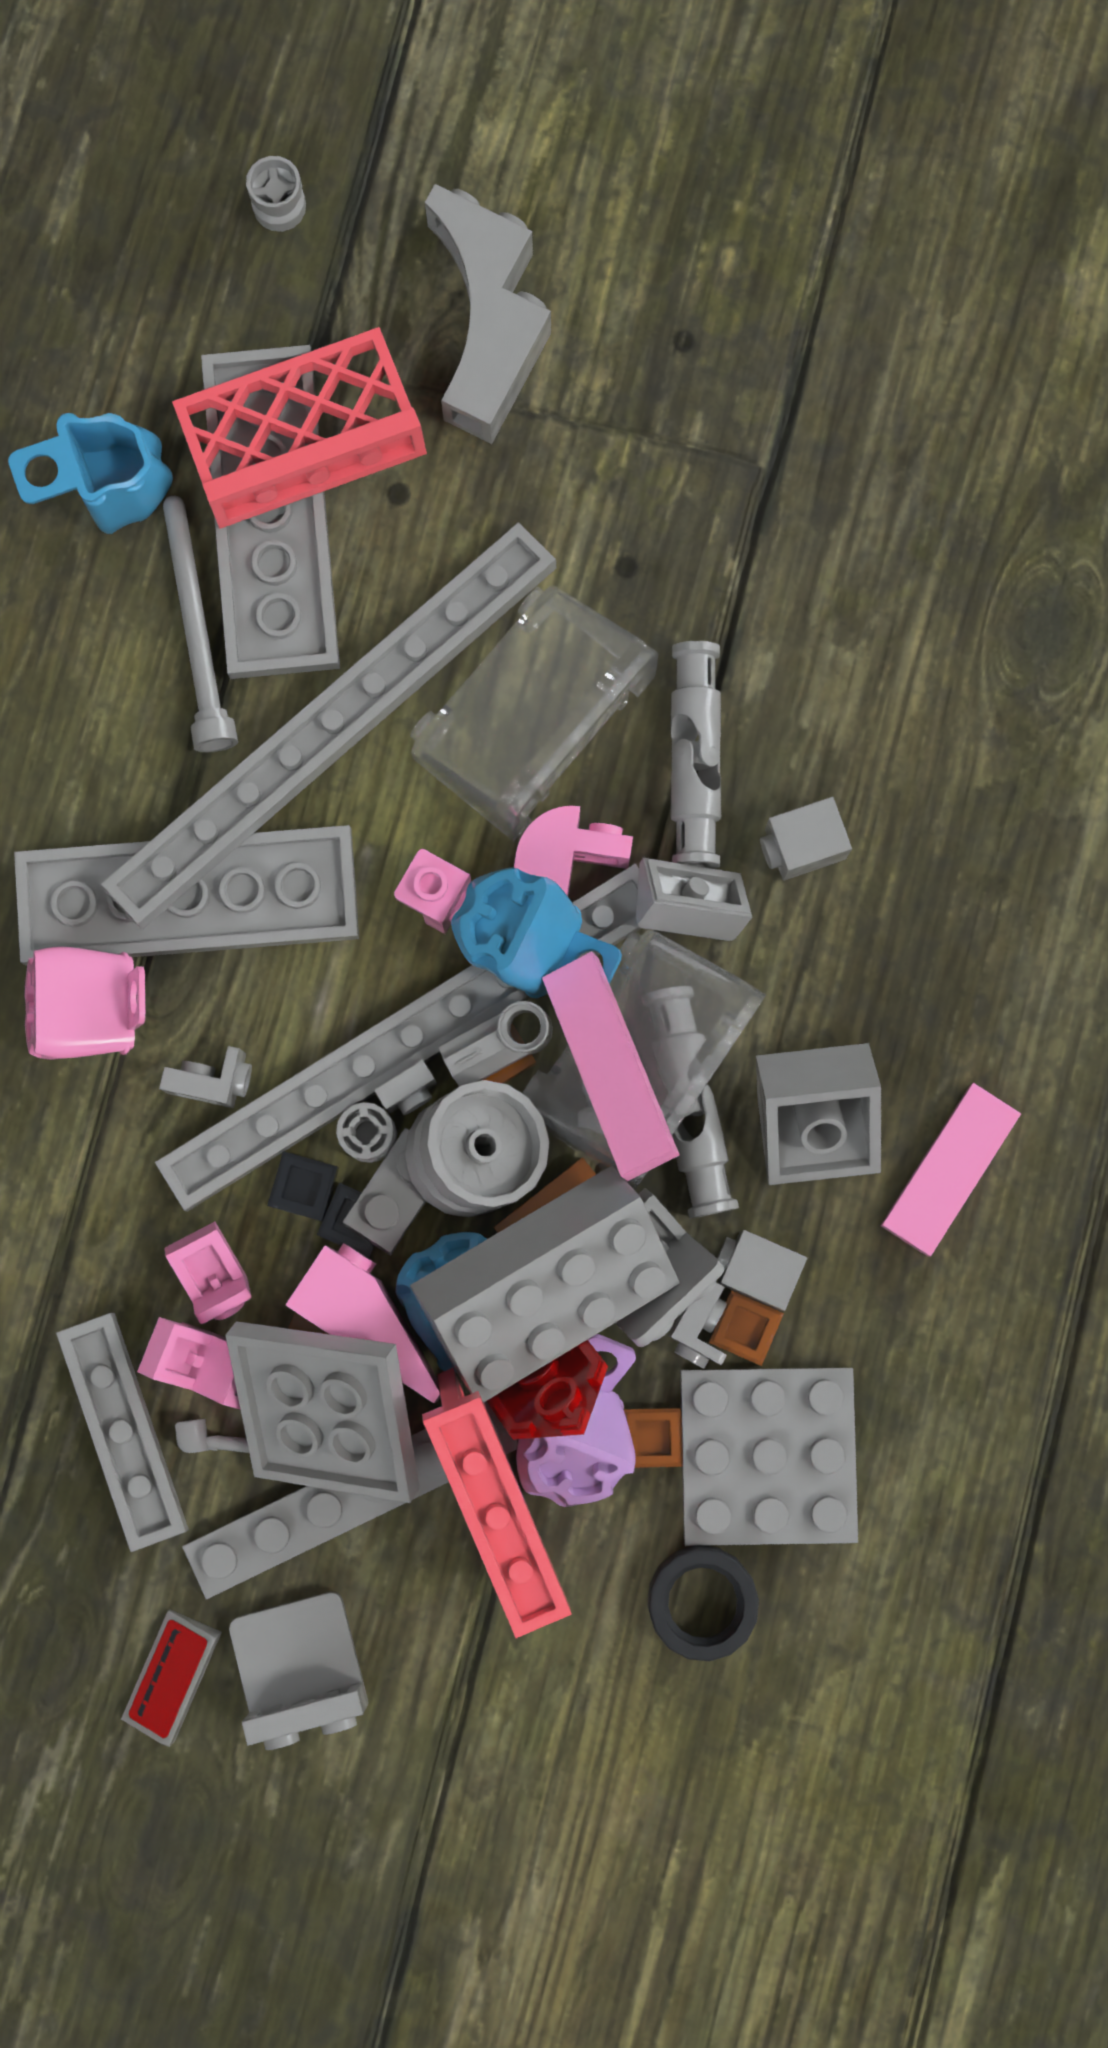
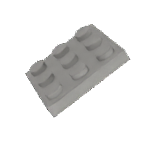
[225,1322,420,1503]
[680,1368,858,1546]

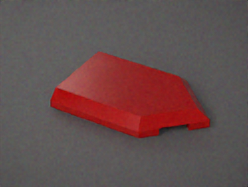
[487,1340,608,1440]

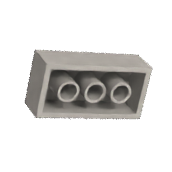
[409,1166,680,1403]

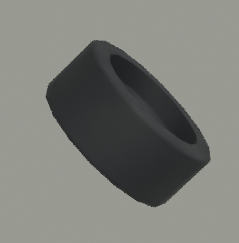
[647,1545,759,1662]

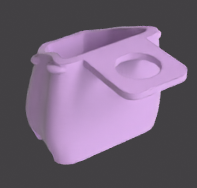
[516,1334,636,1507]

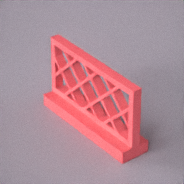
[172,327,427,529]
[422,1368,572,1638]

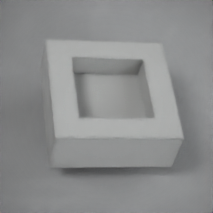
[374,1060,437,1115]

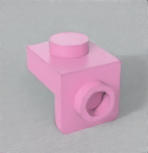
[394,849,471,934]
[164,1221,251,1324]

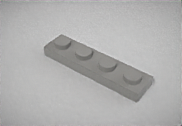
[56,1313,189,1552]

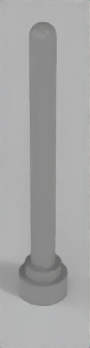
[163,496,238,752]

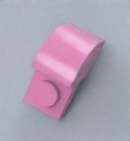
[514,806,633,896]
[137,1317,241,1410]

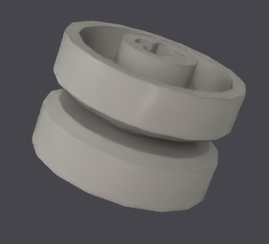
[405,1080,549,1218]

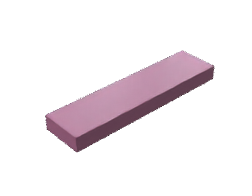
[542,951,680,1181]

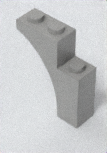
[425,184,551,444]

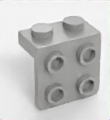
[616,1188,724,1347]
[229,1592,369,1750]

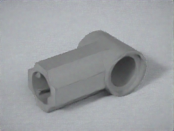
[438,1001,553,1086]

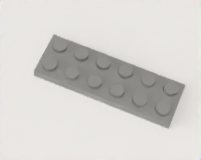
[201,345,340,679]
[14,825,359,966]

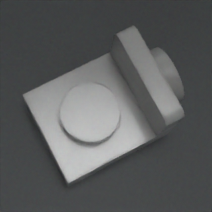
[159,1046,252,1108]
[668,1282,727,1369]

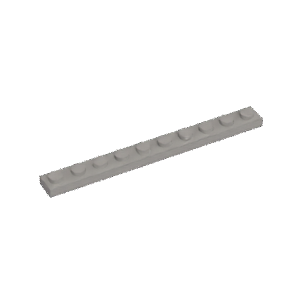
[101,522,556,930]
[155,863,642,1212]

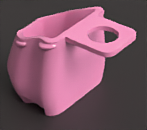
[25,947,145,1060]

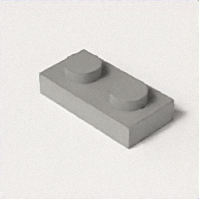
[343,1128,426,1256]

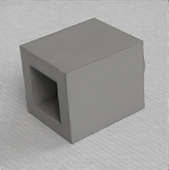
[760,797,852,881]
[717,1230,807,1311]

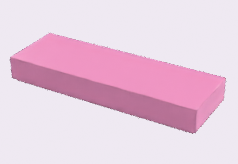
[880,1083,1021,1257]

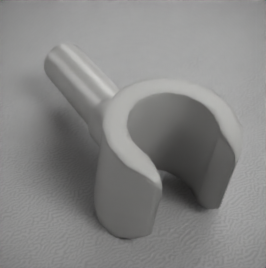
[175,1419,249,1453]

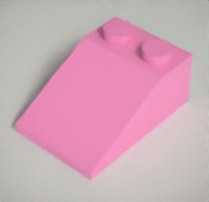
[286,1243,440,1403]

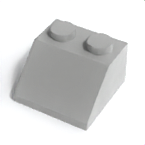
[756,1043,881,1185]

